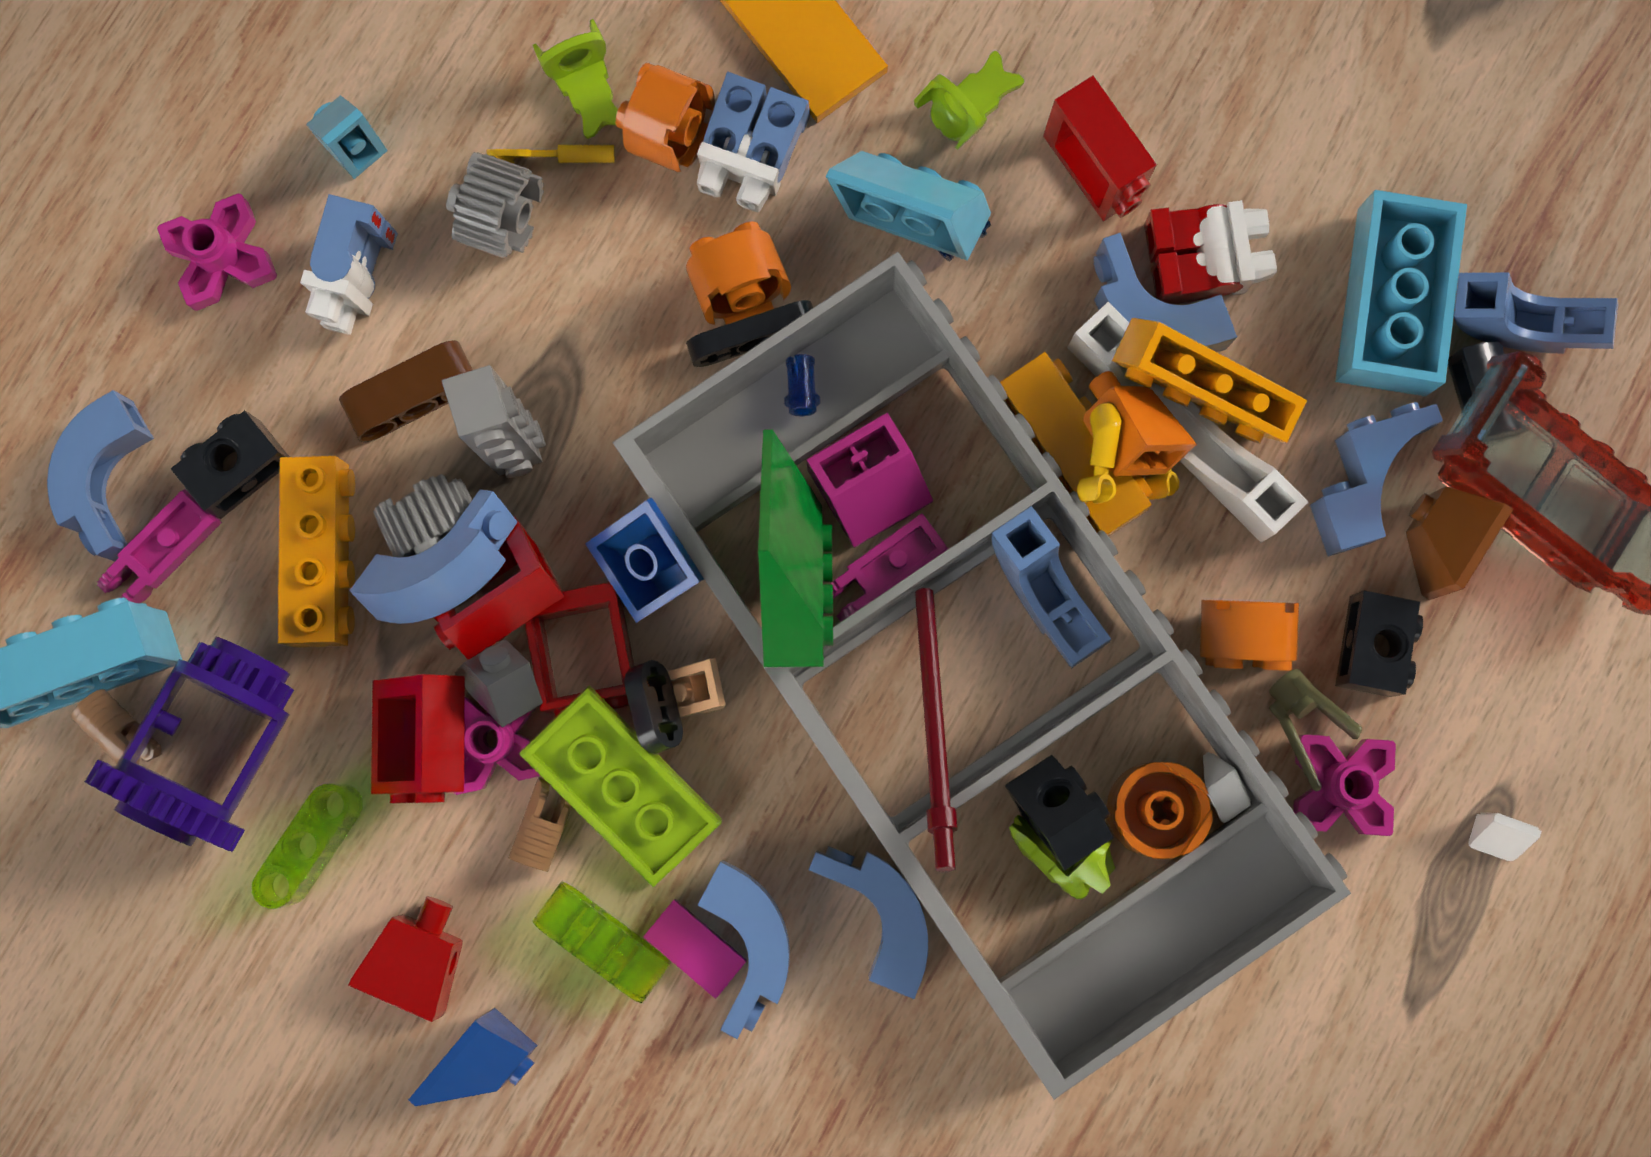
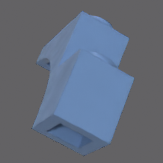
[1310,402,1443,557]

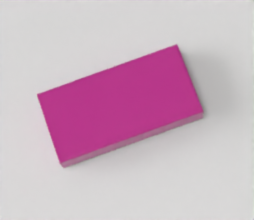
[643,899,747,999]

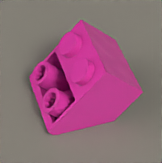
[806,412,933,548]

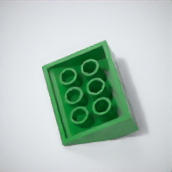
[758,429,833,667]

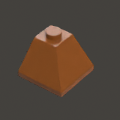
[1406,486,1513,600]

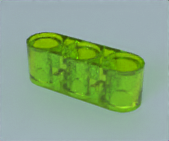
[252,784,363,909]
[532,881,672,1003]

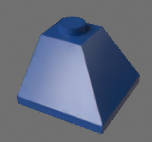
[585,497,704,623]
[408,1008,538,1107]

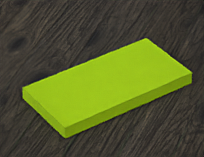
[519,685,722,887]

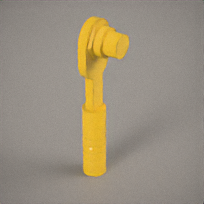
[486,144,615,164]

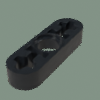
[686,300,813,367]

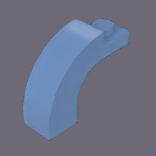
[1094,233,1237,352]
[1454,272,1618,354]
[47,390,154,561]
[350,489,517,624]
[991,506,1111,669]
[809,846,928,999]
[698,860,790,1039]

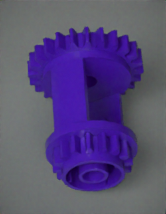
[84,637,294,852]

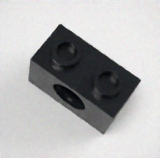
[171,410,290,519]
[1335,590,1423,697]
[1005,755,1113,870]

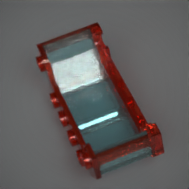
[1432,351,1651,615]

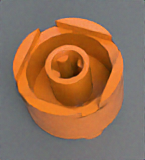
[615,63,715,172]
[686,221,791,325]
[1200,600,1299,671]
[1106,762,1212,859]

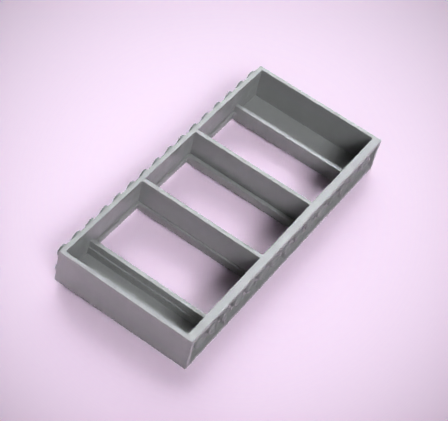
[612,252,1351,1099]

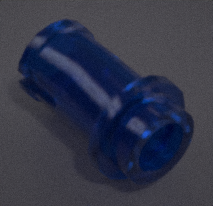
[784,354,821,417]

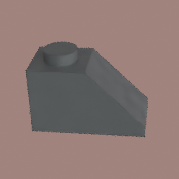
[454,639,543,727]

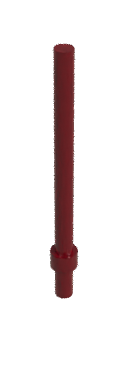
[915,588,958,872]

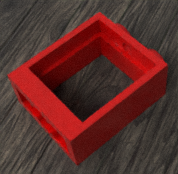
[1043,75,1157,222]
[433,516,565,660]
[525,582,634,718]
[371,674,465,804]

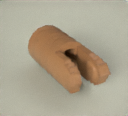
[71,689,162,764]
[508,777,572,872]

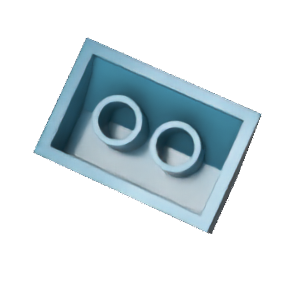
[826,151,991,261]

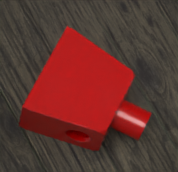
[348,896,463,1022]

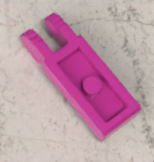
[97,489,222,604]
[830,513,949,622]

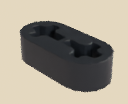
[624,660,683,754]

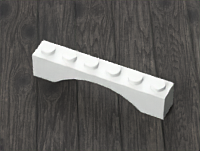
[1067,302,1308,543]

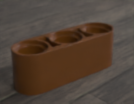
[339,340,473,442]

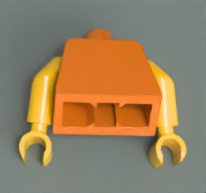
[1077,371,1197,504]

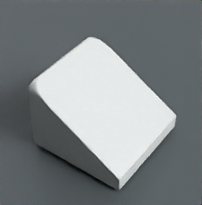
[1203,752,1251,823]
[1468,813,1542,861]

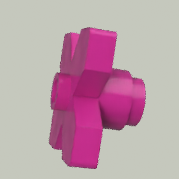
[157,193,277,311]
[454,697,540,795]
[1293,735,1396,836]

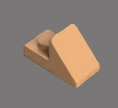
[647,658,725,718]

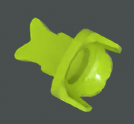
[533,19,618,139]
[914,51,1024,150]
[1009,815,1116,899]

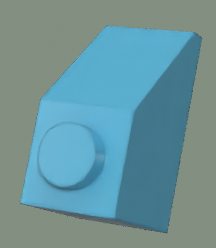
[306,95,388,179]

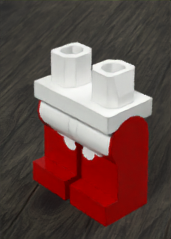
[1144,200,1277,305]

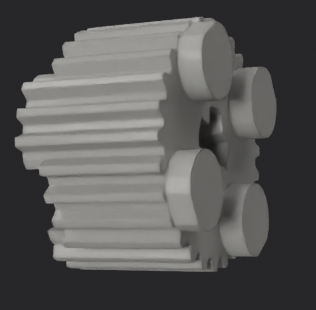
[446,152,544,258]
[373,474,472,558]

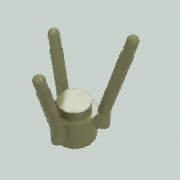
[1269,669,1362,791]

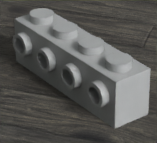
[442,365,546,478]

